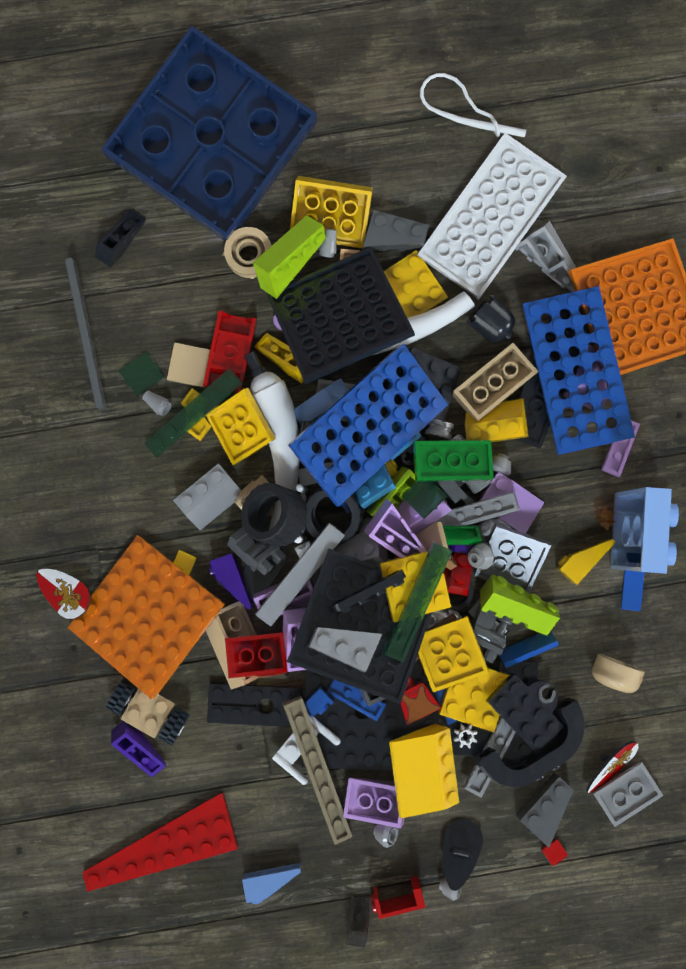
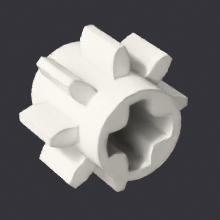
[453,723,477,749]

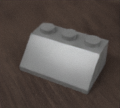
[173,464,242,530]

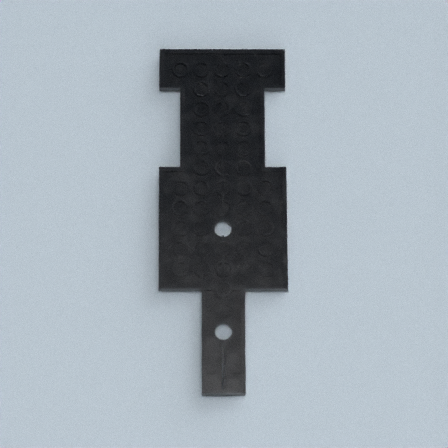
[207,659,538,771]

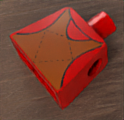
[401,675,441,725]

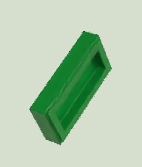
[443,526,482,545]

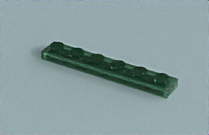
[145,369,243,458]
[384,542,452,663]

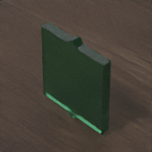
[119,352,164,397]
[402,481,447,519]

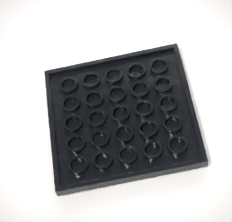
[266,247,415,384]
[287,548,432,704]

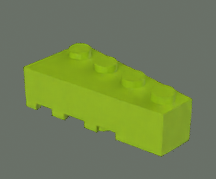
[253,215,326,299]
[480,574,560,635]

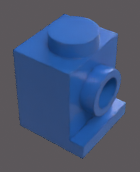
[304,686,334,718]

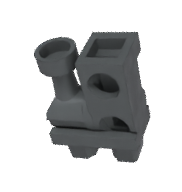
[227,527,286,575]
[471,604,513,663]

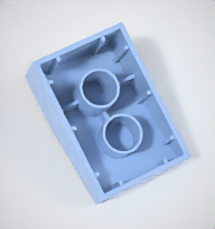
[610,487,679,574]

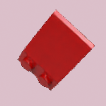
[224,632,288,679]

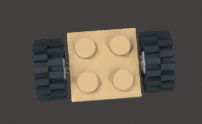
[106,677,190,746]

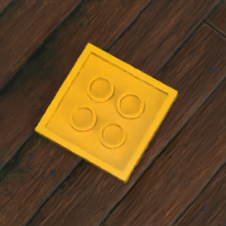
[384,250,448,318]
[206,388,276,465]
[379,549,451,622]
[418,616,489,692]
[438,668,509,732]

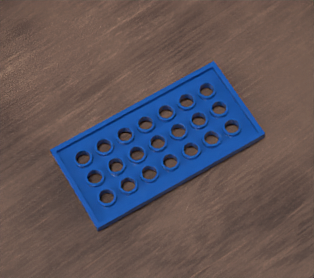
[522,286,635,455]
[288,344,448,506]

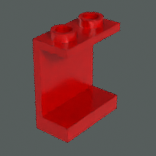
[370,876,426,919]

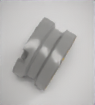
[425,419,454,440]

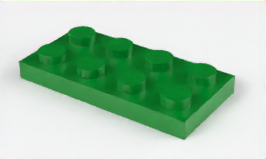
[413,440,494,482]

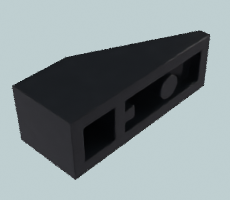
[95,209,146,268]

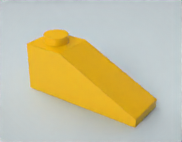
[254,333,304,383]
[556,539,616,585]

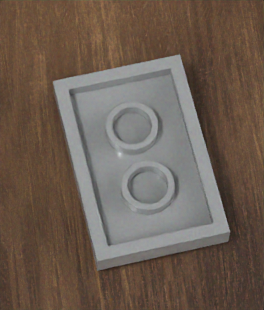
[592,761,663,827]

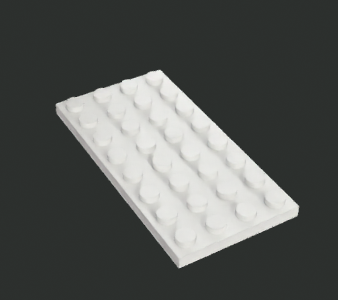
[418,133,567,300]

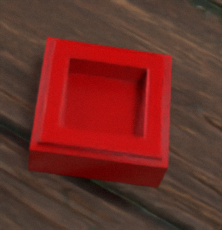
[540,838,569,866]

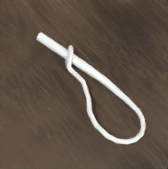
[420,73,526,137]

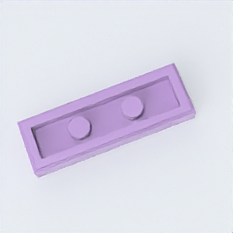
[601,421,640,477]

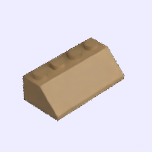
[453,343,538,421]
[206,601,259,689]

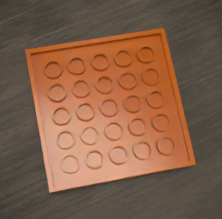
[568,238,686,375]
[68,535,225,699]

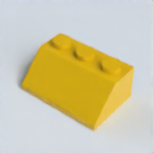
[465,399,529,442]

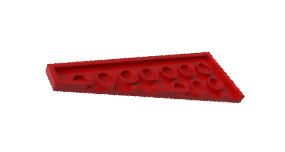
[82,792,238,892]

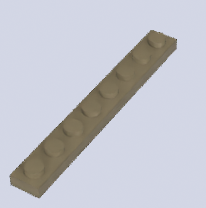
[282,696,352,845]

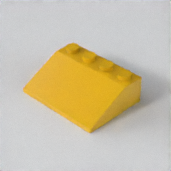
[290,176,373,249]
[389,723,459,818]

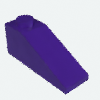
[209,553,254,609]
[111,721,166,777]

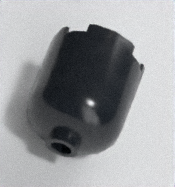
[466,294,516,343]

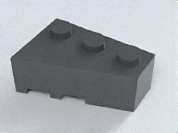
[363,210,429,251]
[516,772,574,847]

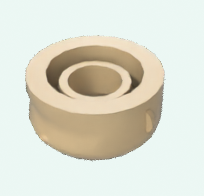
[222,227,272,279]
[592,654,645,693]

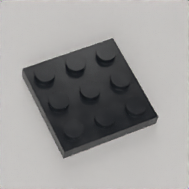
[394,348,461,422]

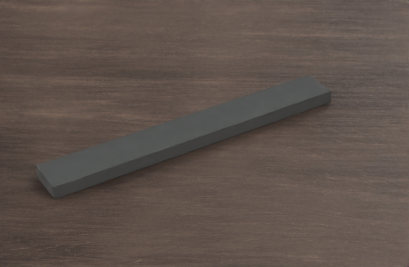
[65,258,107,410]

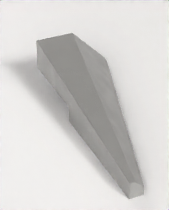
[515,221,576,292]

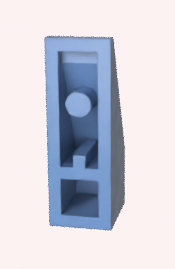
[295,378,348,425]
[242,863,301,904]

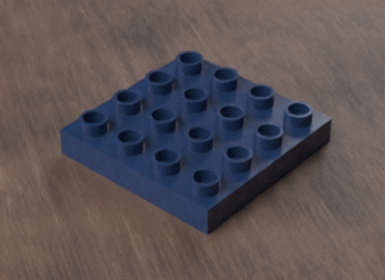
[101,26,317,241]

